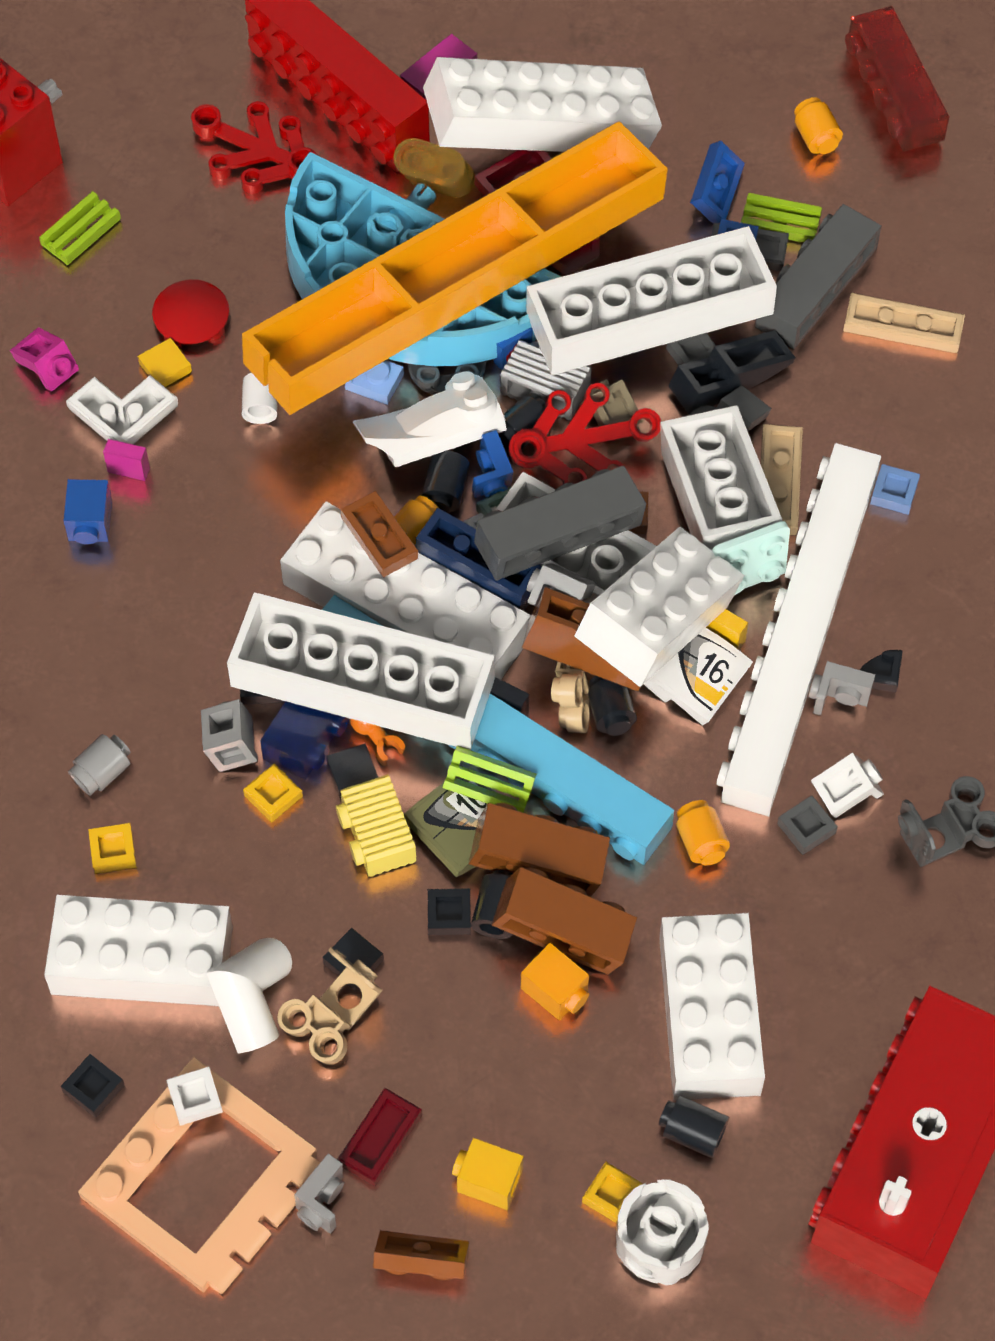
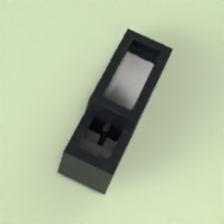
[668,330,796,414]

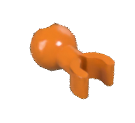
[350,719,405,766]

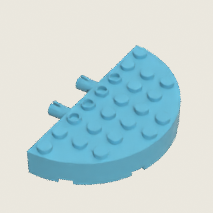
[285,152,561,366]

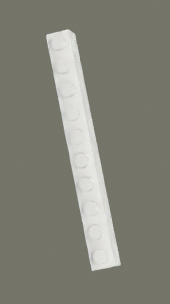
[716,443,881,817]

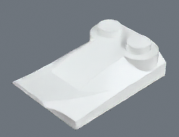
[353,371,507,467]

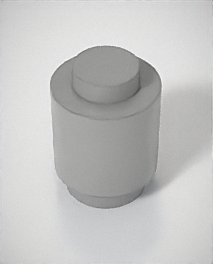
[68,734,131,796]

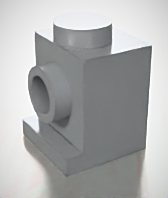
[201,699,258,772]

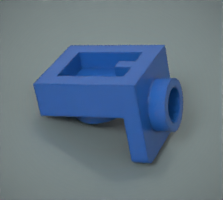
[472,430,514,498]

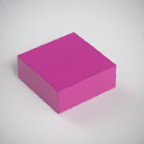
[103,439,150,481]

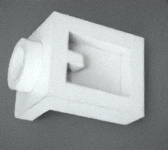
[811,753,884,818]

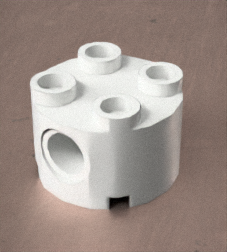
[616,1180,709,1285]

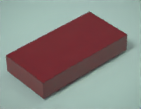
[337,1088,422,1187]

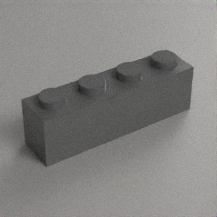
[755,204,882,350]
[474,466,646,581]

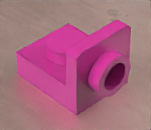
[10,327,79,391]

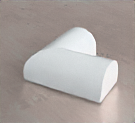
[66,375,178,444]
[206,938,292,1053]

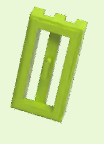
[39,191,121,265]
[741,193,822,243]
[442,746,537,813]

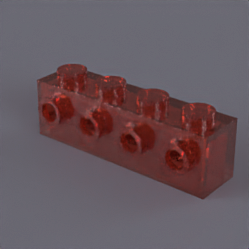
[845,6,949,152]

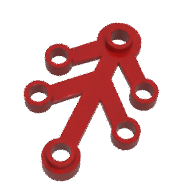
[191,101,317,194]
[508,383,661,484]

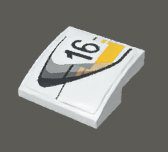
[644,628,753,726]

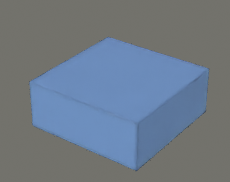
[870,464,920,515]

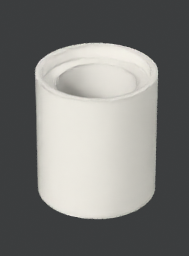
[242,373,277,424]

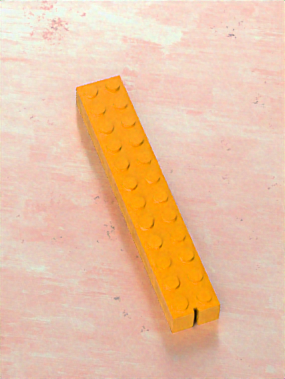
[242,121,668,415]

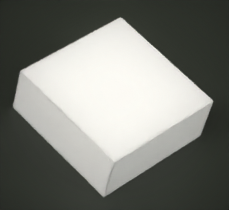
[166,1067,223,1126]

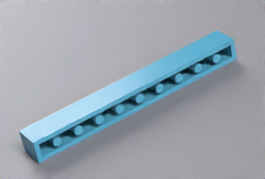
[322,595,674,865]

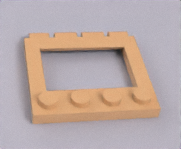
[78,1057,320,1295]

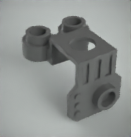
[898,776,995,867]

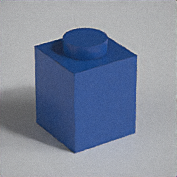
[63,479,112,544]

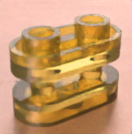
[394,138,475,197]

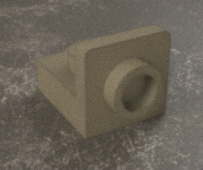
[580,379,644,426]

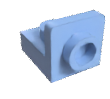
[345,360,404,405]

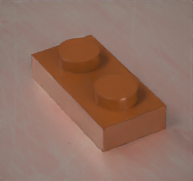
[340,491,418,578]
[373,1230,469,1280]

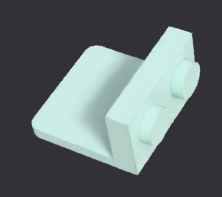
[712,521,790,595]

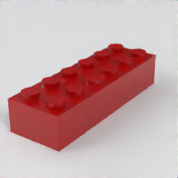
[245,0,430,174]

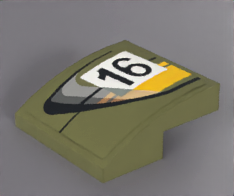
[404,766,496,878]

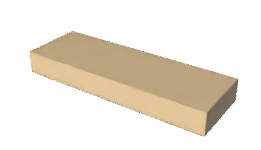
[843,293,965,353]
[761,424,803,535]

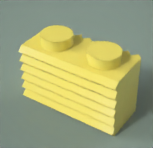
[336,775,416,877]

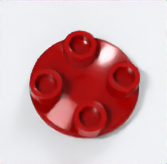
[152,279,229,346]

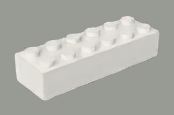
[423,57,662,152]
[526,226,777,375]
[280,501,531,680]
[227,592,495,750]

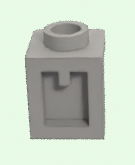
[527,563,596,606]
[808,661,875,715]
[294,1153,344,1234]

